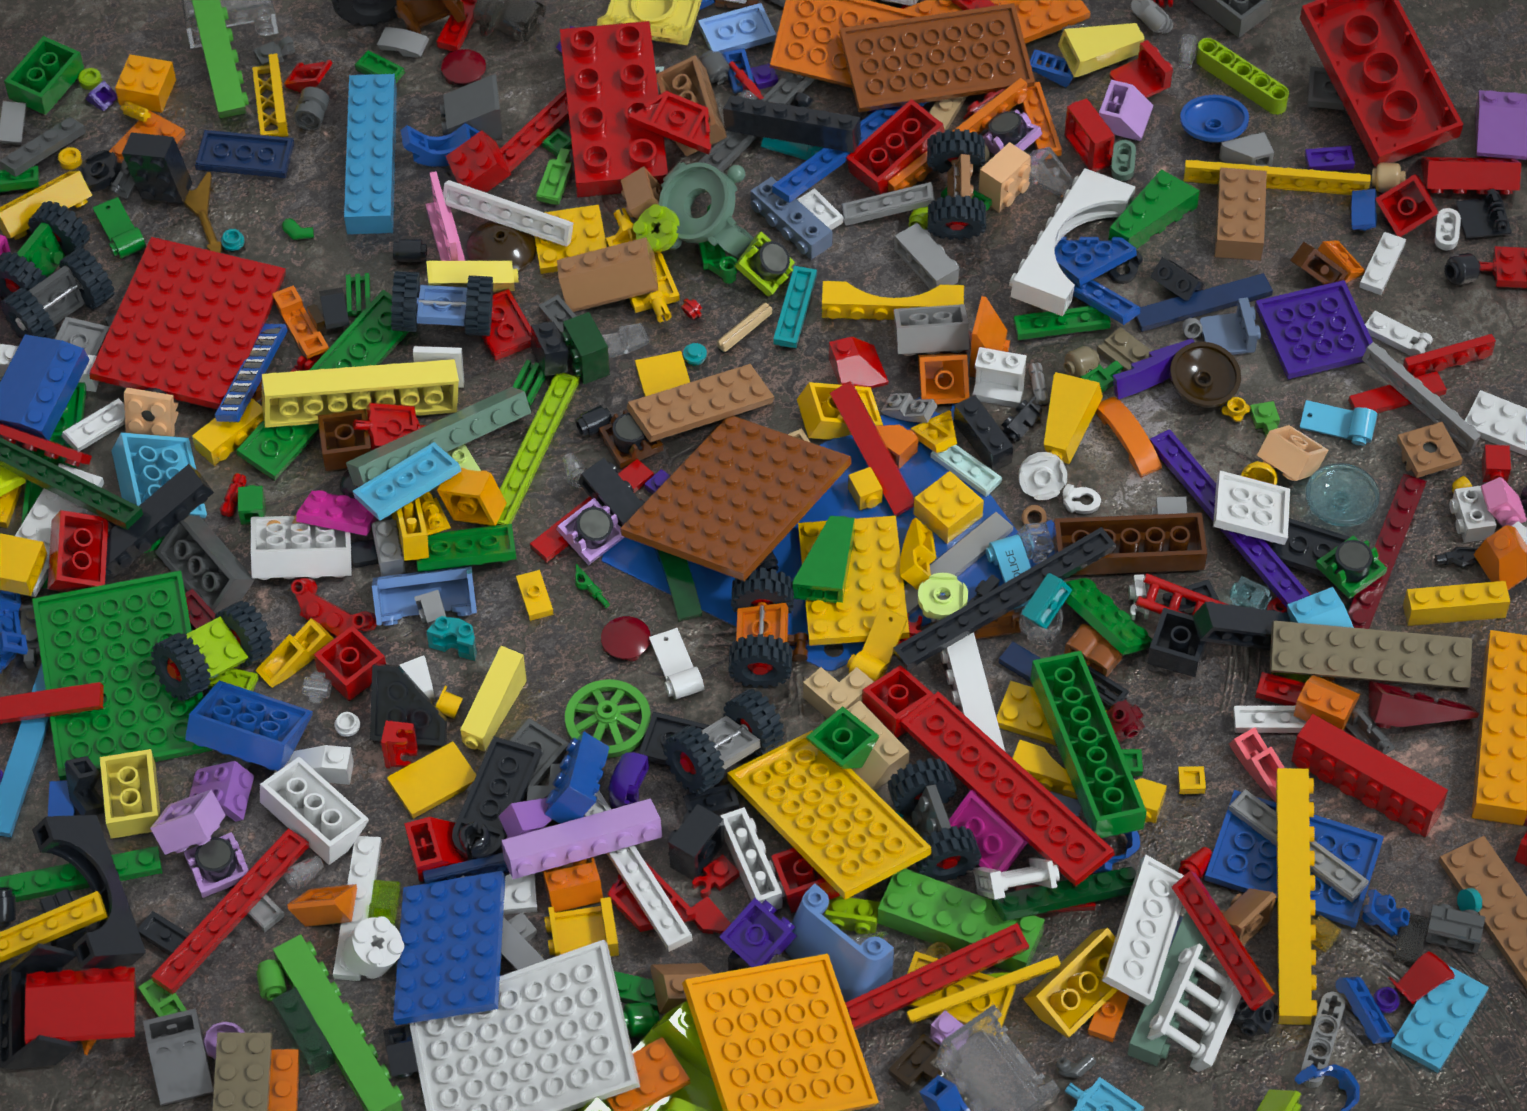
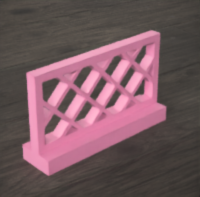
[425,172,465,261]

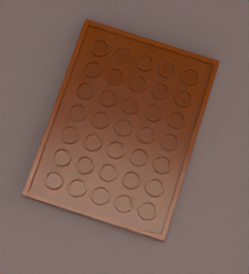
[620,416,852,581]

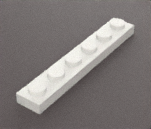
[443,180,574,247]
[333,836,382,981]

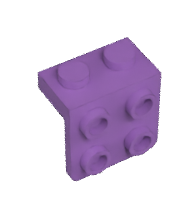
[189,761,254,822]

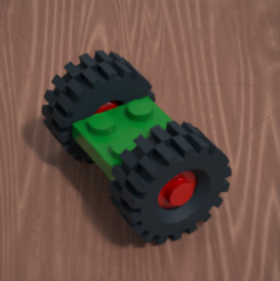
[0,201,90,298]

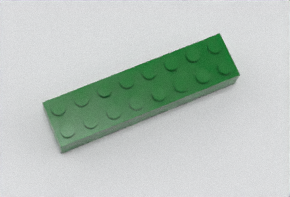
[1030,651,1147,838]

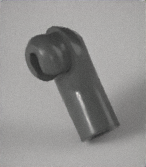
[1056,1053,1097,1078]

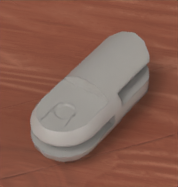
[1131,0,1173,34]

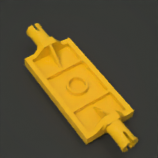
[606,208,680,322]

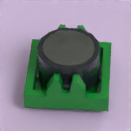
[1316,535,1387,599]

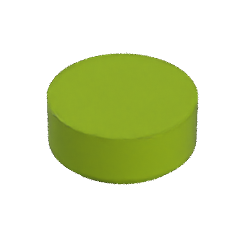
[78,68,102,90]

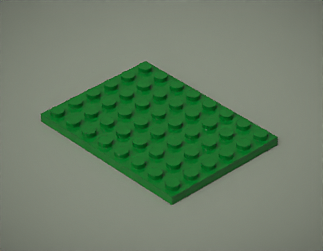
[32,570,212,781]

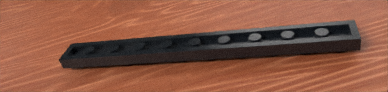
[893,527,1116,671]

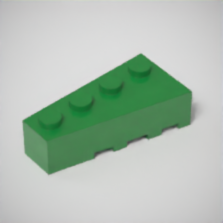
[1108,169,1200,249]

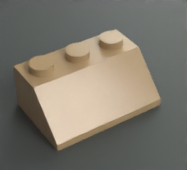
[847,700,909,791]

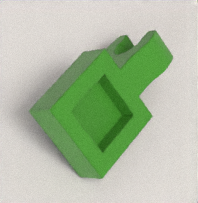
[1250,401,1280,437]

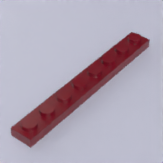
[1348,474,1427,629]

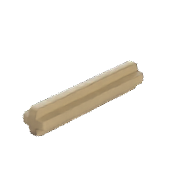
[717,303,772,352]

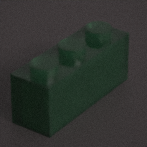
[272,987,335,1076]

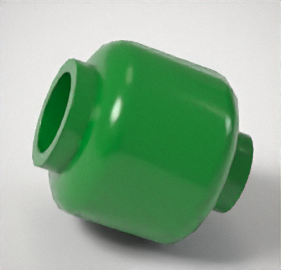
[623,1002,659,1038]

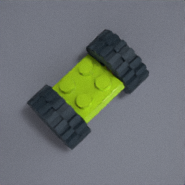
[151,601,273,701]

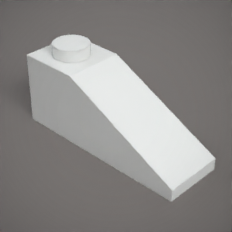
[274,745,354,785]

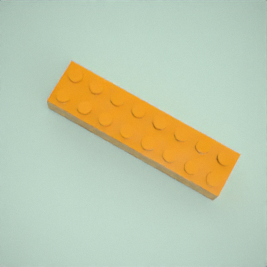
[1471,630,1527,826]

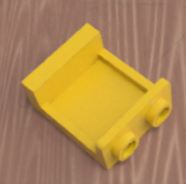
[544,897,619,957]

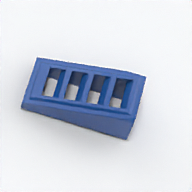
[722,48,755,93]
[1030,49,1074,88]

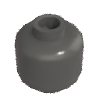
[699,50,730,85]

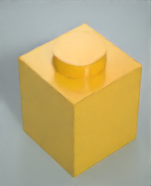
[848,467,883,510]

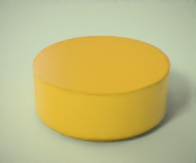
[58,147,82,170]

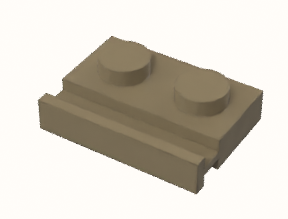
[1097,327,1152,372]

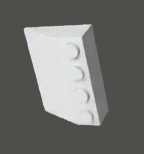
[251,516,352,580]

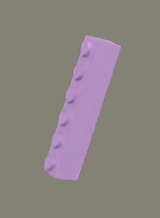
[501,798,662,879]

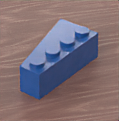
[545,732,610,824]

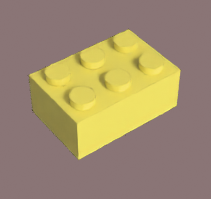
[100,749,161,839]

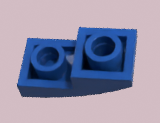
[1352,189,1377,230]

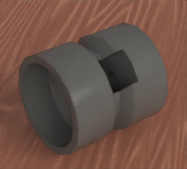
[293,87,330,130]

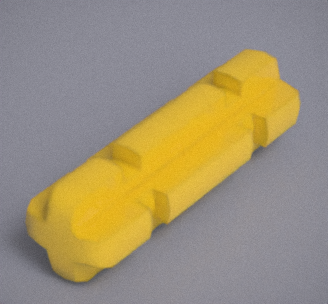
[120,101,151,122]

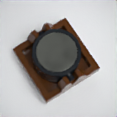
[599,409,664,469]

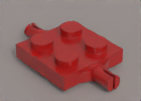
[1479,246,1527,288]
[353,403,427,450]

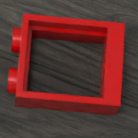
[1064,98,1115,172]

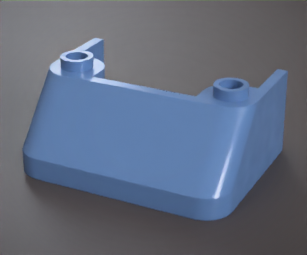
[372,566,477,625]

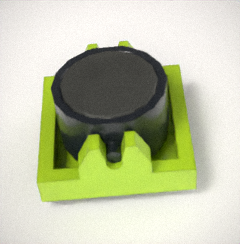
[735,232,795,297]

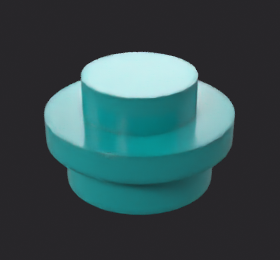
[221,229,245,251]
[683,343,707,366]

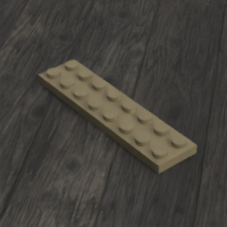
[1269,621,1472,689]

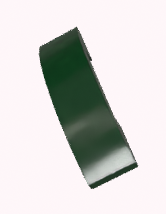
[654,548,702,622]

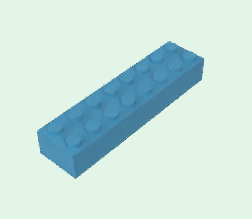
[344,74,397,234]

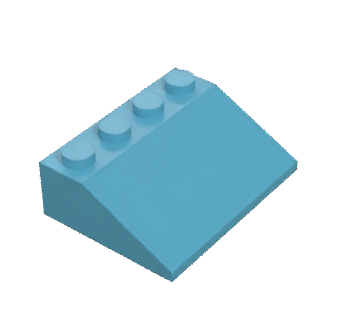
[111,433,207,518]

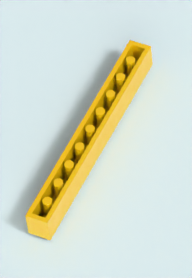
[1276,768,1317,1025]

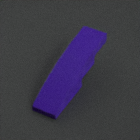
[1113,339,1194,400]

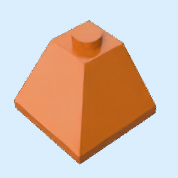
[918,354,970,404]
[1473,525,1527,590]

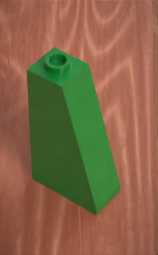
[793,516,855,603]

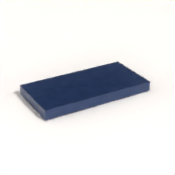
[195,130,294,178]

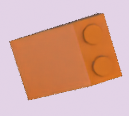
[969,296,1011,378]

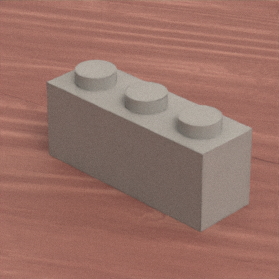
[894,223,960,290]

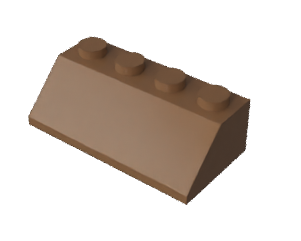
[557,237,659,312]

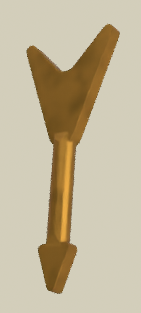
[183,172,222,253]

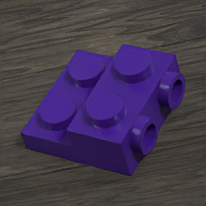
[720,898,797,967]

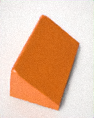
[1317,240,1365,283]

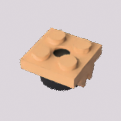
[124,388,178,437]

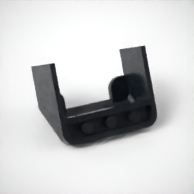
[0,943,77,1070]

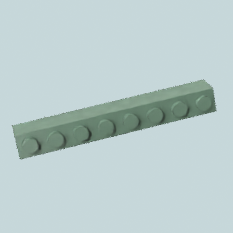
[346,387,531,487]

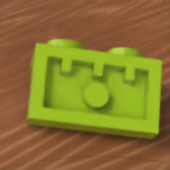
[824,896,881,935]

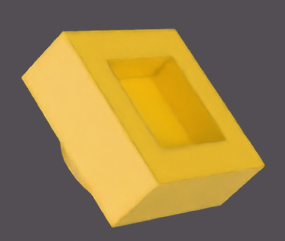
[1177,766,1206,794]

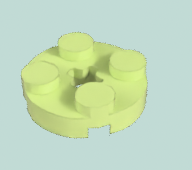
[918,573,968,620]

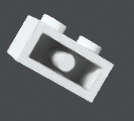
[1449,486,1496,543]

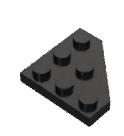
[370,664,447,746]

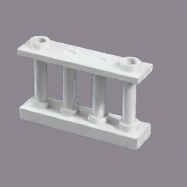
[973,857,1060,899]
[1147,944,1242,1072]

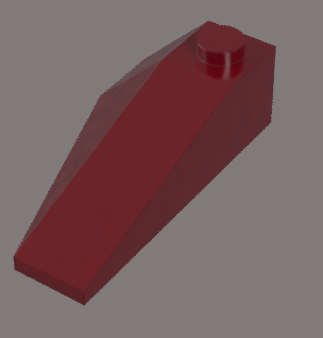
[1369,681,1479,729]

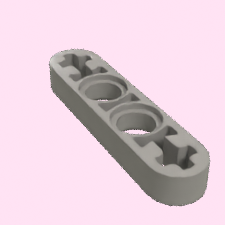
[1300,991,1345,1088]

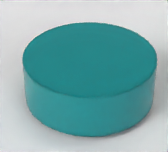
[1457,888,1483,912]

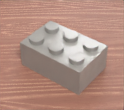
[894,304,969,356]

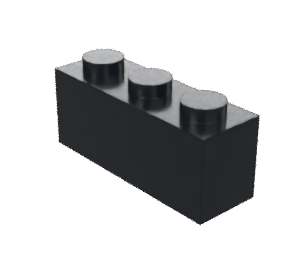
[954,395,1013,471]
[578,458,645,527]

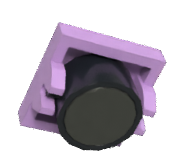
[983,110,1042,155]
[557,498,625,566]
[183,832,249,898]

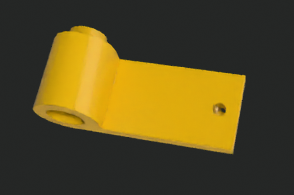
[847,605,908,682]

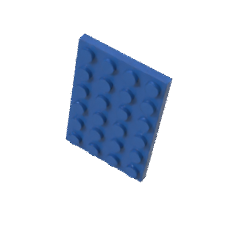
[1204,790,1384,928]
[393,871,506,1025]

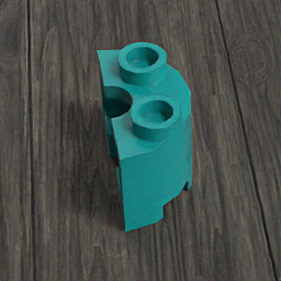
[426,616,477,661]

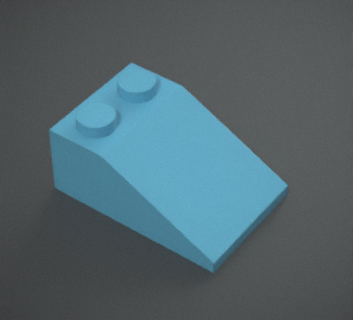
[1287,587,1354,677]

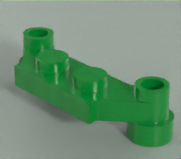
[698,204,738,284]

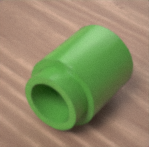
[256,960,287,1001]

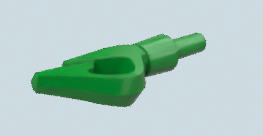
[575,564,610,608]

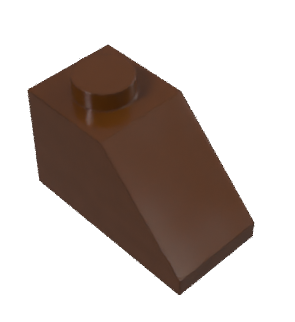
[1290,242,1348,285]

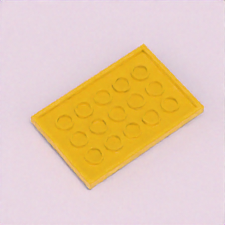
[798,516,909,646]

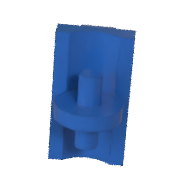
[1362,889,1410,936]

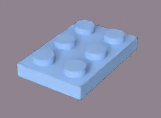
[698,3,776,54]

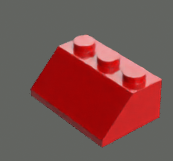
[47,510,108,592]

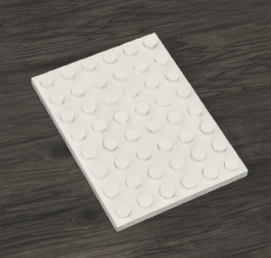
[409,940,640,1111]

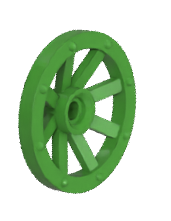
[565,679,651,758]

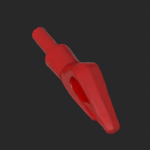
[729,61,764,100]

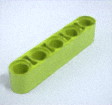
[1196,38,1289,115]

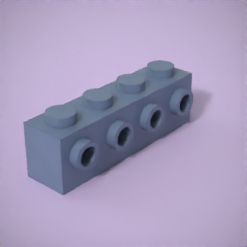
[750,176,833,260]

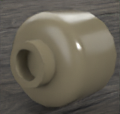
[1063,346,1100,378]

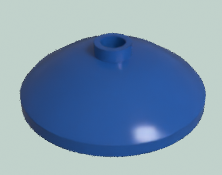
[1180,95,1249,143]

